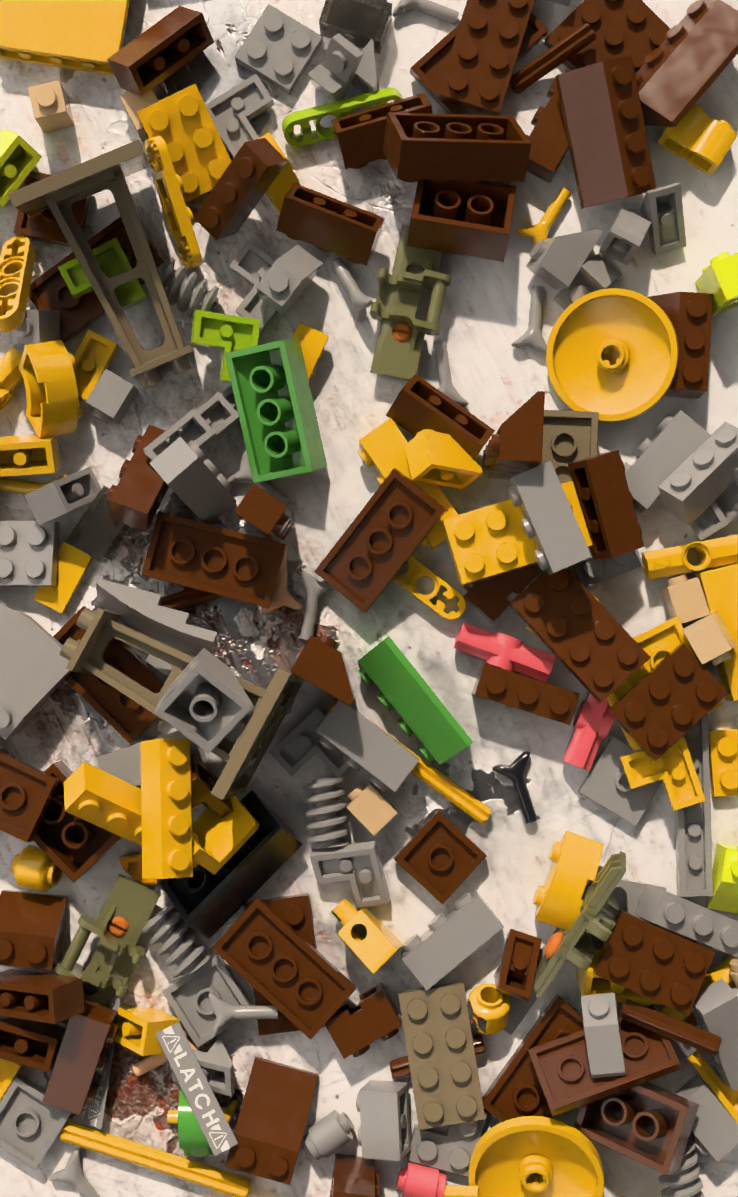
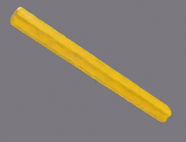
[327,698,492,824]
[59,1121,251,1197]

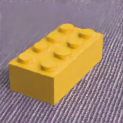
[441,481,592,586]

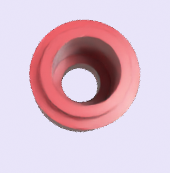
[396,1162,446,1197]

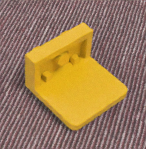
[192,795,259,875]

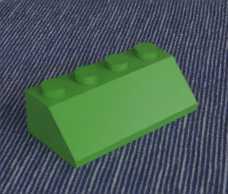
[225,338,327,483]
[356,636,473,765]

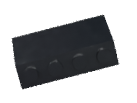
[160,790,303,939]

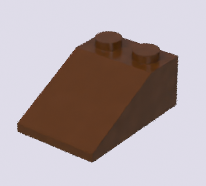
[225,1056,318,1185]

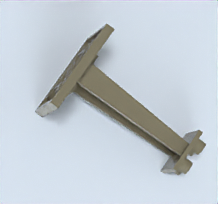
[8,139,193,388]
[60,608,304,800]

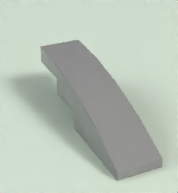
[143,385,240,461]
[96,578,217,656]

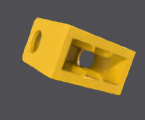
[331,898,403,974]

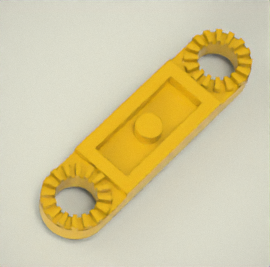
[144,136,202,270]

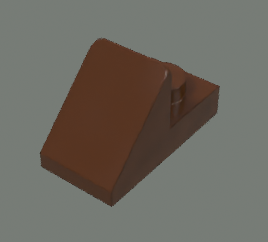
[190,754,233,818]
[494,929,542,1001]

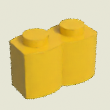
[658,103,737,175]

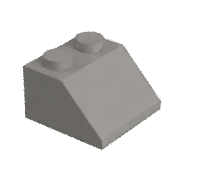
[154,648,253,754]

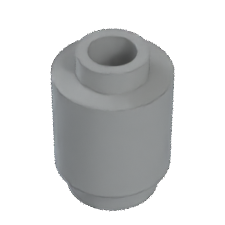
[303,1110,355,1160]

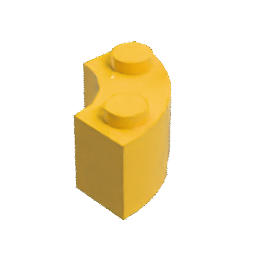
[19,340,82,439]
[533,830,604,930]

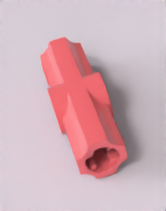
[453,622,556,682]
[562,692,614,771]

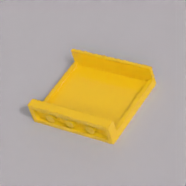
[0,0,130,76]

